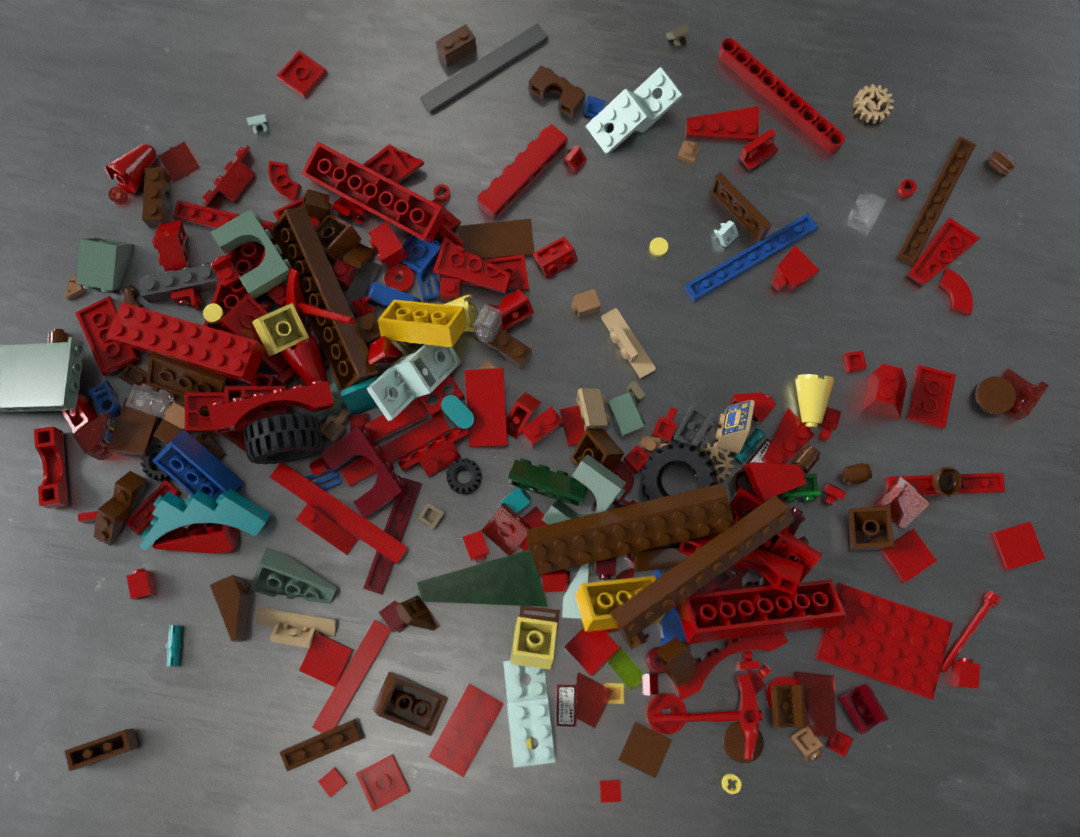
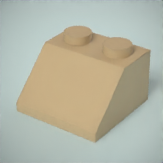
[577,388,611,432]

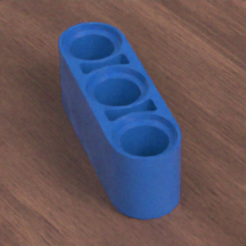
[365,282,421,310]

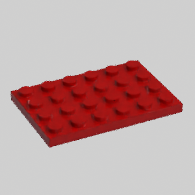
[815,583,954,700]

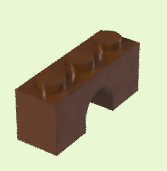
[529,65,586,118]
[142,167,171,228]
[474,319,532,370]

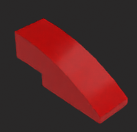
[364,398,428,442]

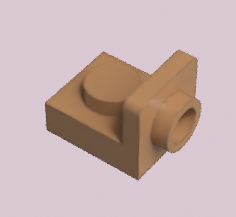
[791,725,824,762]

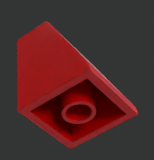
[862,364,908,420]

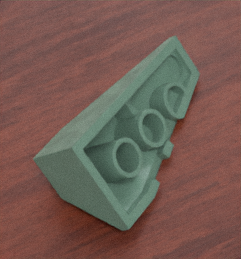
[250,547,337,604]

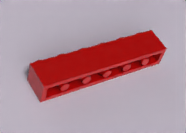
[477,124,568,220]

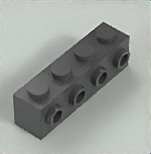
[139,263,219,303]

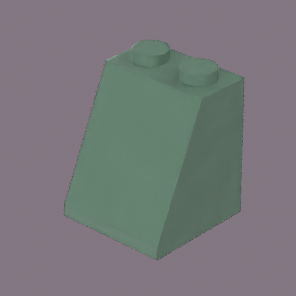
[76,237,133,293]

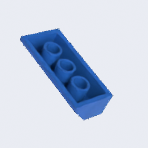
[152,429,243,500]

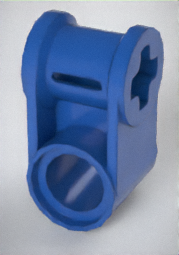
[88,380,122,418]

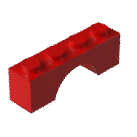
[34,426,69,509]

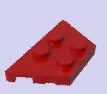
[362,144,425,184]

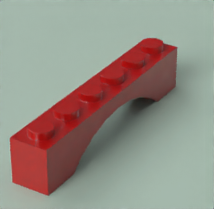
[208,380,334,434]
[678,533,804,595]
[669,633,789,700]

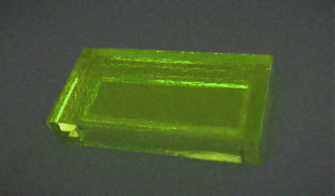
[607,646,643,691]

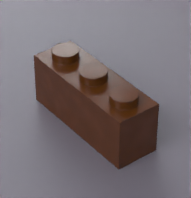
[65,728,139,771]

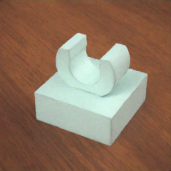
[247,114,268,133]
[714,221,739,248]

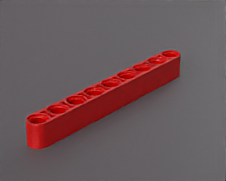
[718,38,845,154]

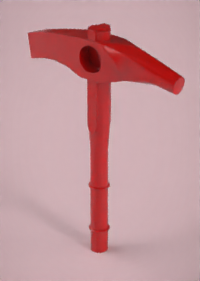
[285,268,355,326]
[652,673,763,760]

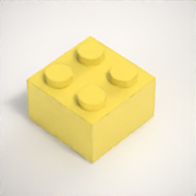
[252,303,309,357]
[510,617,557,670]

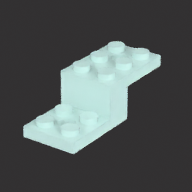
[586,67,684,155]
[367,344,461,421]
[503,661,555,767]

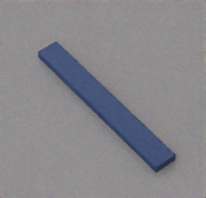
[684,213,818,302]

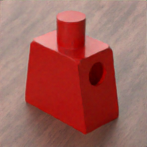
[772,245,820,291]

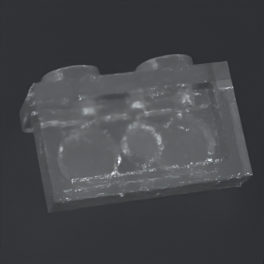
[125,383,175,419]

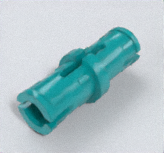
[733,427,767,464]
[166,625,183,666]

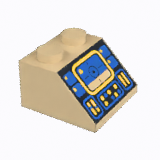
[715,400,755,454]

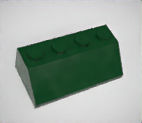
[508,458,588,508]

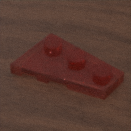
[793,671,837,739]

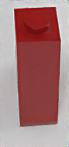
[743,462,806,501]

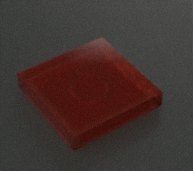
[481,503,532,556]

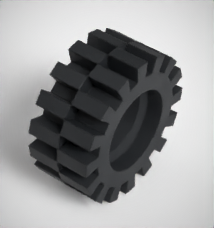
[141,445,170,481]
[446,458,482,495]

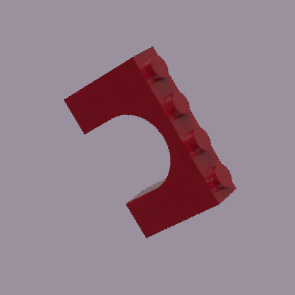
[321,427,406,518]

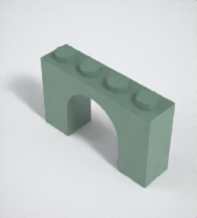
[211,209,292,299]
[542,455,626,524]

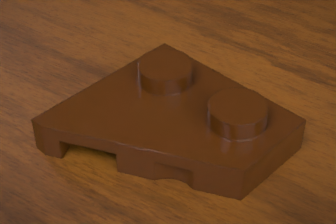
[395,595,440,631]

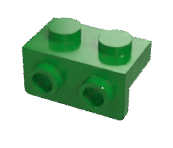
[778,474,821,502]

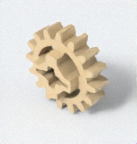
[853,84,894,124]
[691,443,734,484]

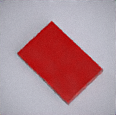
[906,365,956,429]

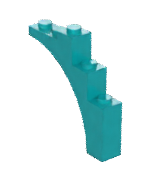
[139,488,270,550]

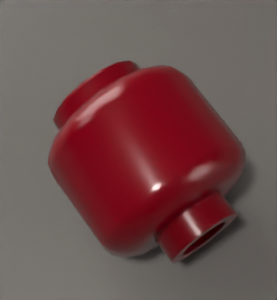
[644,647,665,674]

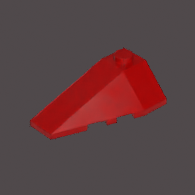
[152,523,239,554]

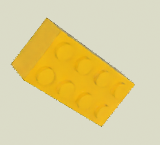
[378,300,467,348]
[575,576,665,632]

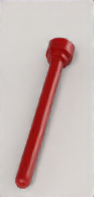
[941,591,1002,673]

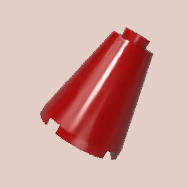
[105,144,157,194]
[280,336,328,386]

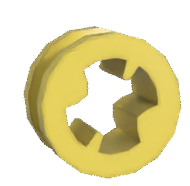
[721,774,742,794]

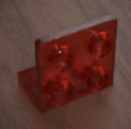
[1001,368,1049,420]
[872,477,930,529]

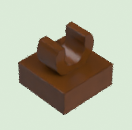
[623,631,649,650]

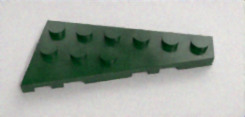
[417,550,548,607]

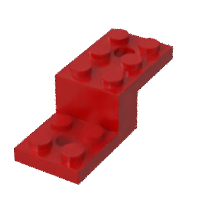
[185,386,286,432]
[729,487,822,583]

